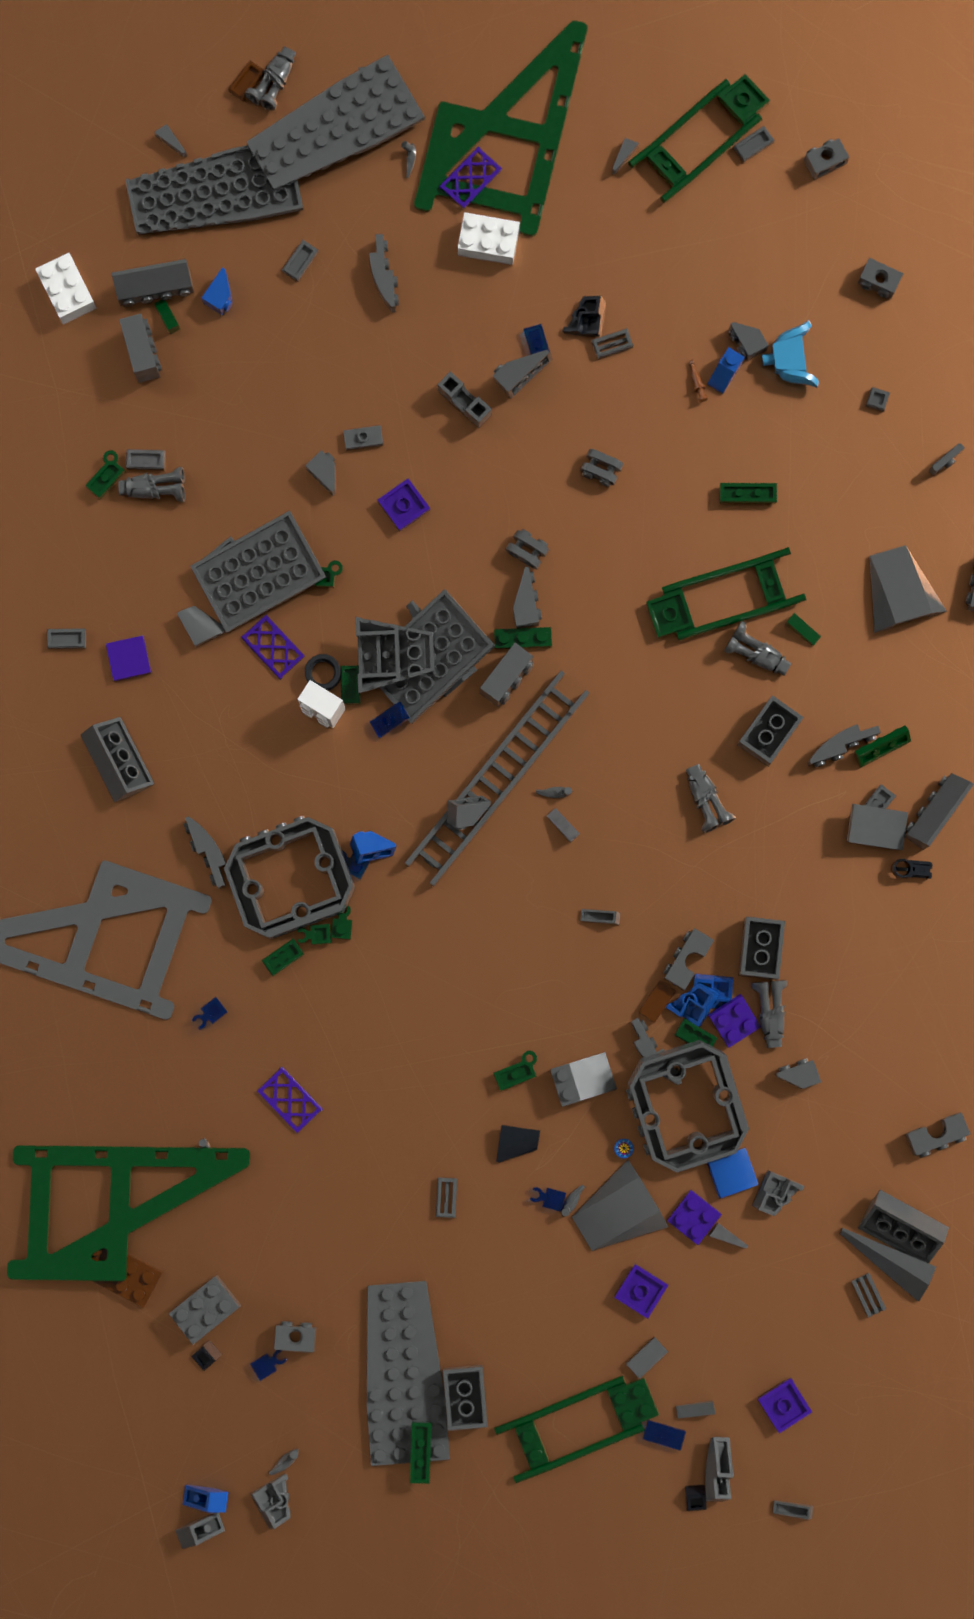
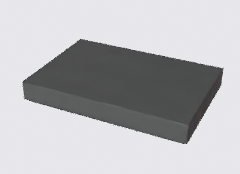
[847,804,908,850]

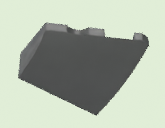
[177,606,226,647]
[752,1170,805,1216]
[250,1474,290,1529]

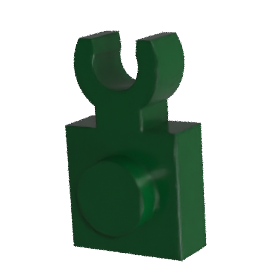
[331,906,353,940]
[297,924,331,945]

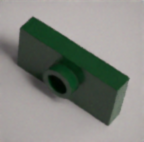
[341,665,361,704]
[262,938,304,976]
[674,1019,717,1046]

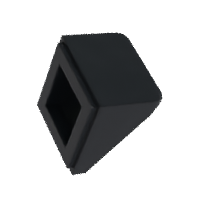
[191,1341,222,1371]
[685,1485,707,1511]

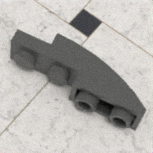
[369,234,399,312]
[808,724,881,768]
[184,816,226,889]
[631,1018,682,1085]

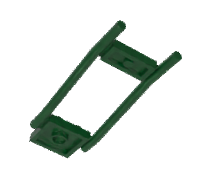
[628,74,770,203]
[646,547,806,641]
[494,1375,659,1484]

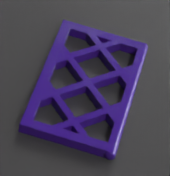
[439,147,502,209]
[241,615,305,679]
[257,1067,323,1133]

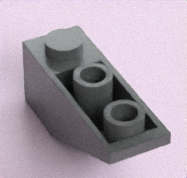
[513,567,542,628]

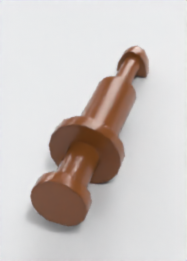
[689,359,708,402]

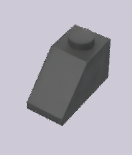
[305,450,336,496]
[447,796,491,830]
[176,1512,225,1549]

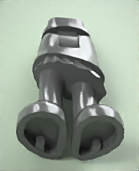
[244,47,296,111]
[119,467,185,502]
[724,621,792,676]
[686,764,736,833]
[751,980,787,1048]

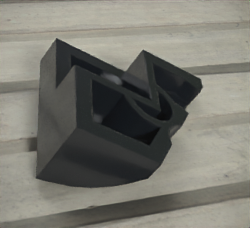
[563,296,606,337]
[496,1125,540,1163]

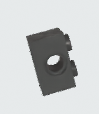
[804,138,849,180]
[858,258,903,299]
[274,1321,316,1352]

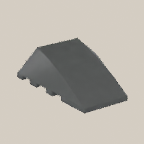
[869,545,947,633]
[355,617,435,693]
[572,1160,668,1251]

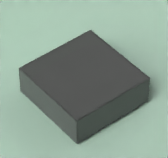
[866,387,890,412]

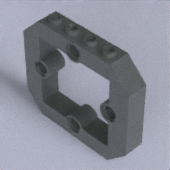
[224,816,355,939]
[626,1040,749,1172]

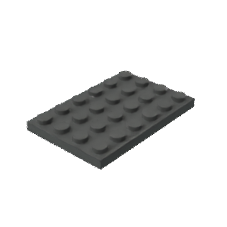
[191,510,327,633]
[379,589,496,724]

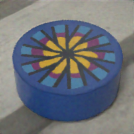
[614,1139,634,1158]

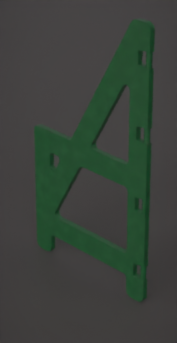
[414,21,588,236]
[7,1145,250,1281]

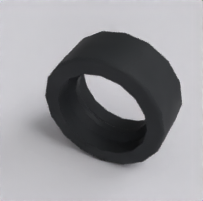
[305,654,341,691]

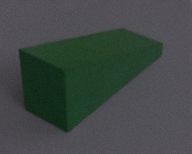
[154,300,180,334]
[785,613,821,646]

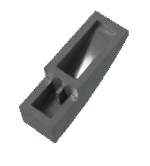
[705,1437,734,1502]

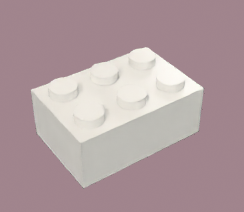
[458,212,520,265]
[36,253,96,324]
[297,680,345,728]

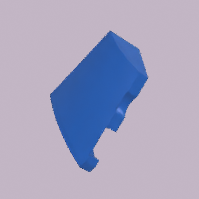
[694,974,734,1009]
[666,984,720,1027]

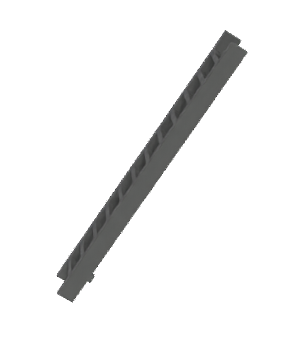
[405,671,589,887]

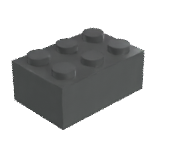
[119,313,162,383]
[480,643,534,707]
[737,695,804,767]
[738,917,785,980]
[169,1275,242,1344]
[443,1365,488,1431]

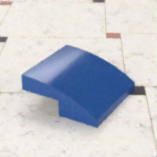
[707,1148,759,1199]

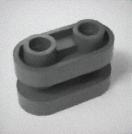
[580,449,624,487]
[505,529,549,569]

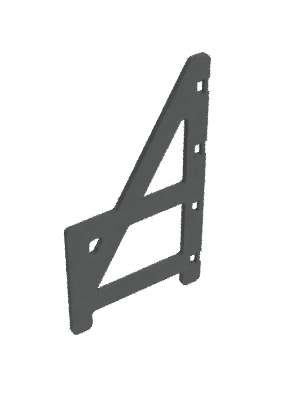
[0,860,212,1020]

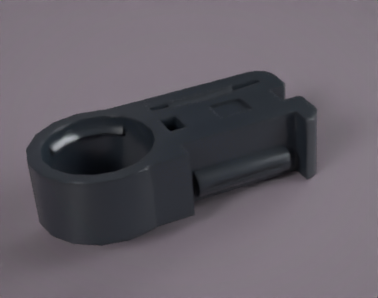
[891,859,933,880]

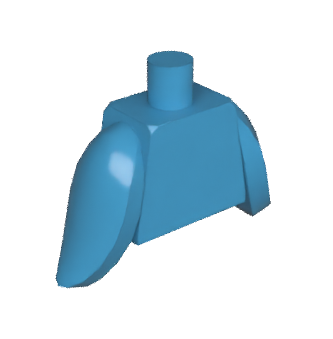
[762,320,819,388]

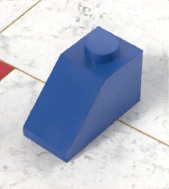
[202,267,233,315]
[707,347,745,394]
[350,831,396,864]
[183,1485,228,1513]

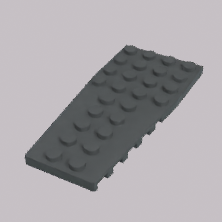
[247,55,425,191]
[126,145,303,234]
[367,1281,450,1466]

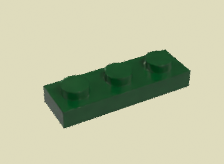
[720,483,777,503]
[494,627,552,649]
[855,725,911,767]
[410,1422,432,1484]

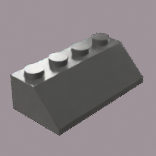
[112,259,194,307]
[81,717,154,802]
[905,773,974,850]
[858,1190,949,1263]

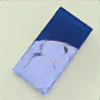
[523,324,552,361]
[370,702,410,738]
[642,1419,686,1451]

